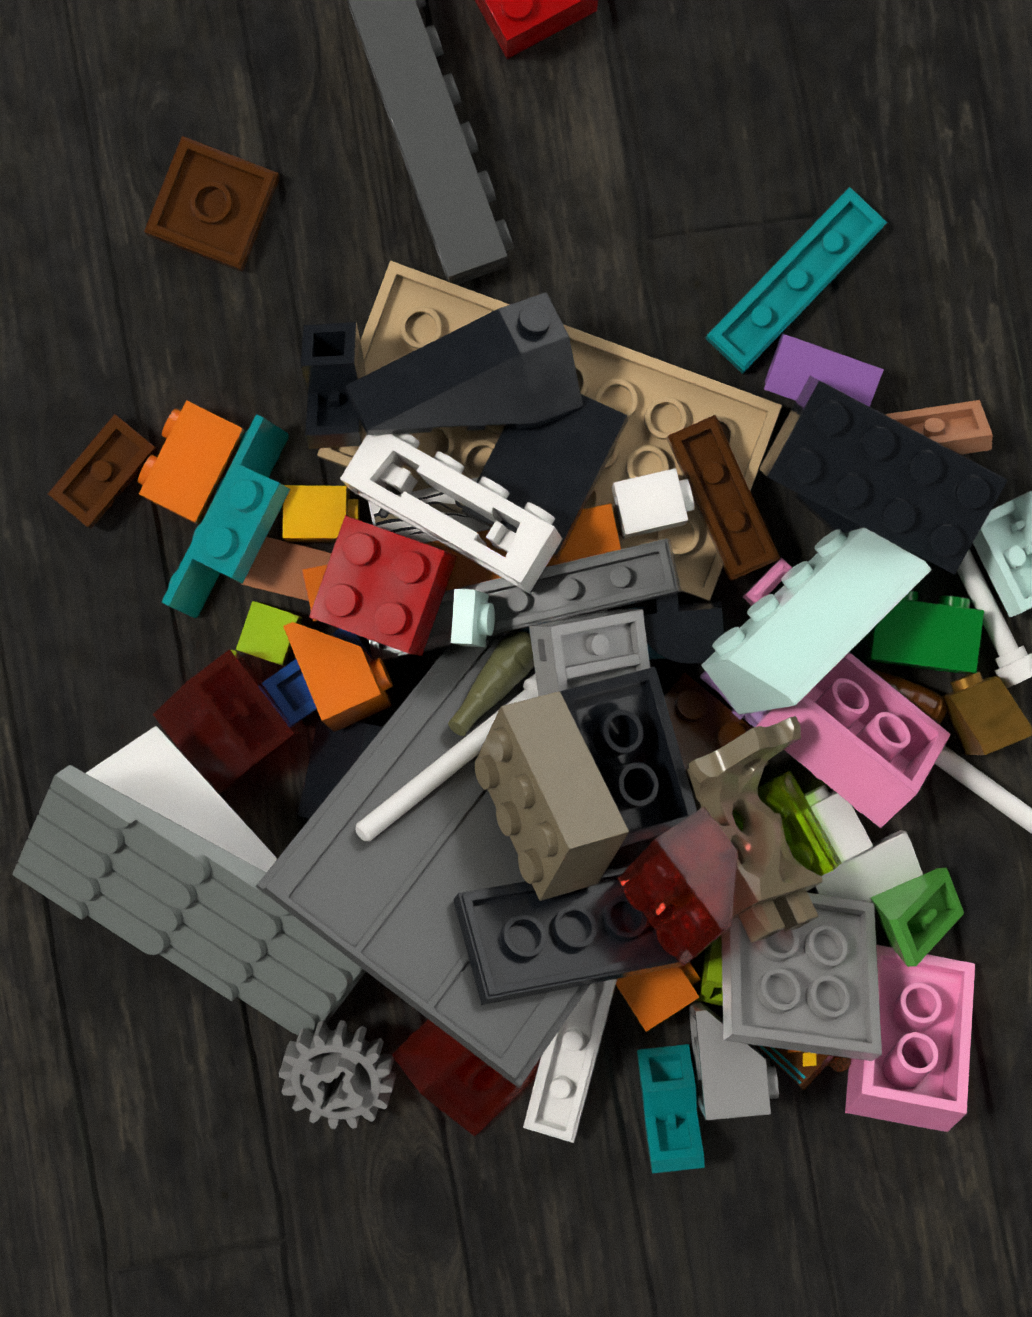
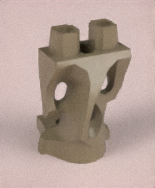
[685,716,823,943]

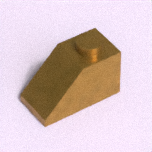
[942,671,1032,755]

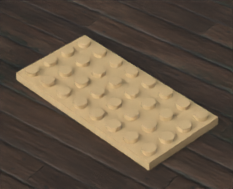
[317,260,782,602]

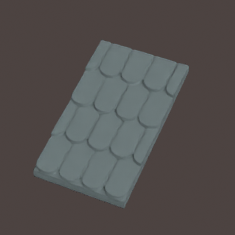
[12,726,366,1035]

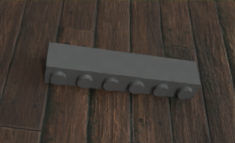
[346,0,514,285]

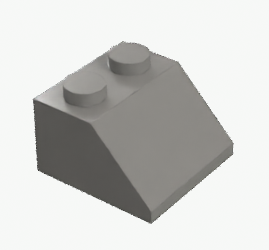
[688,999,779,1120]

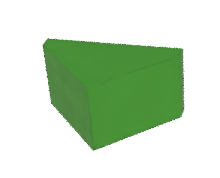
[870,867,964,967]

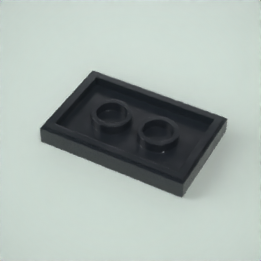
[462,394,628,559]

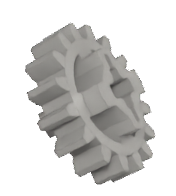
[279,1020,396,1129]

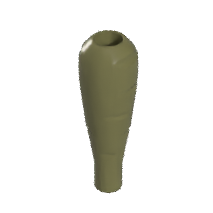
[448,631,534,736]

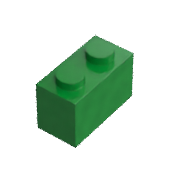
[863,591,984,675]

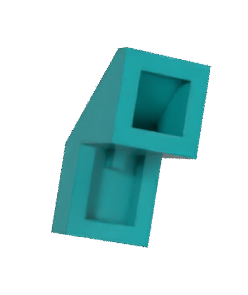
[637,1044,705,1174]

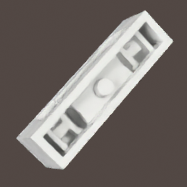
[340,433,562,593]

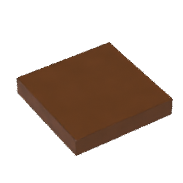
[144,136,280,273]

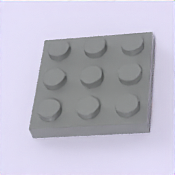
[721,892,882,1061]

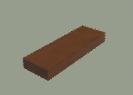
[666,415,780,581]

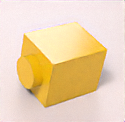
[283,485,360,543]

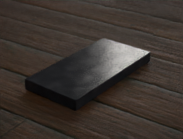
[453,858,690,1005]

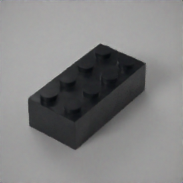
[760,375,1008,575]

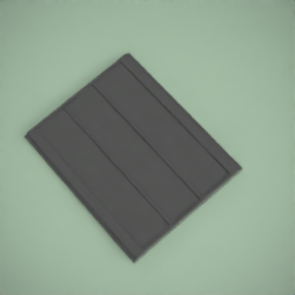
[256,632,689,1088]

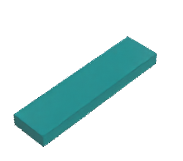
[705,187,887,374]

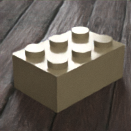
[475,691,629,901]

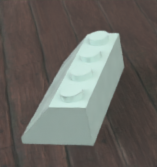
[701,528,931,715]

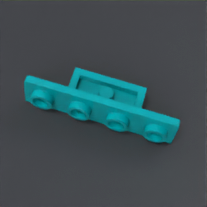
[162,414,290,618]

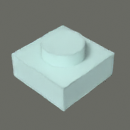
[451,589,495,647]

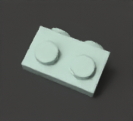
[973,490,1032,617]

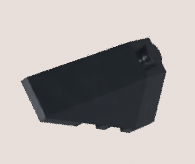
[345,292,583,435]

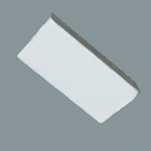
[812,830,923,902]

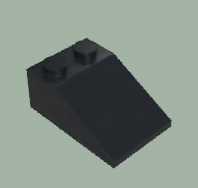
[560,667,701,847]

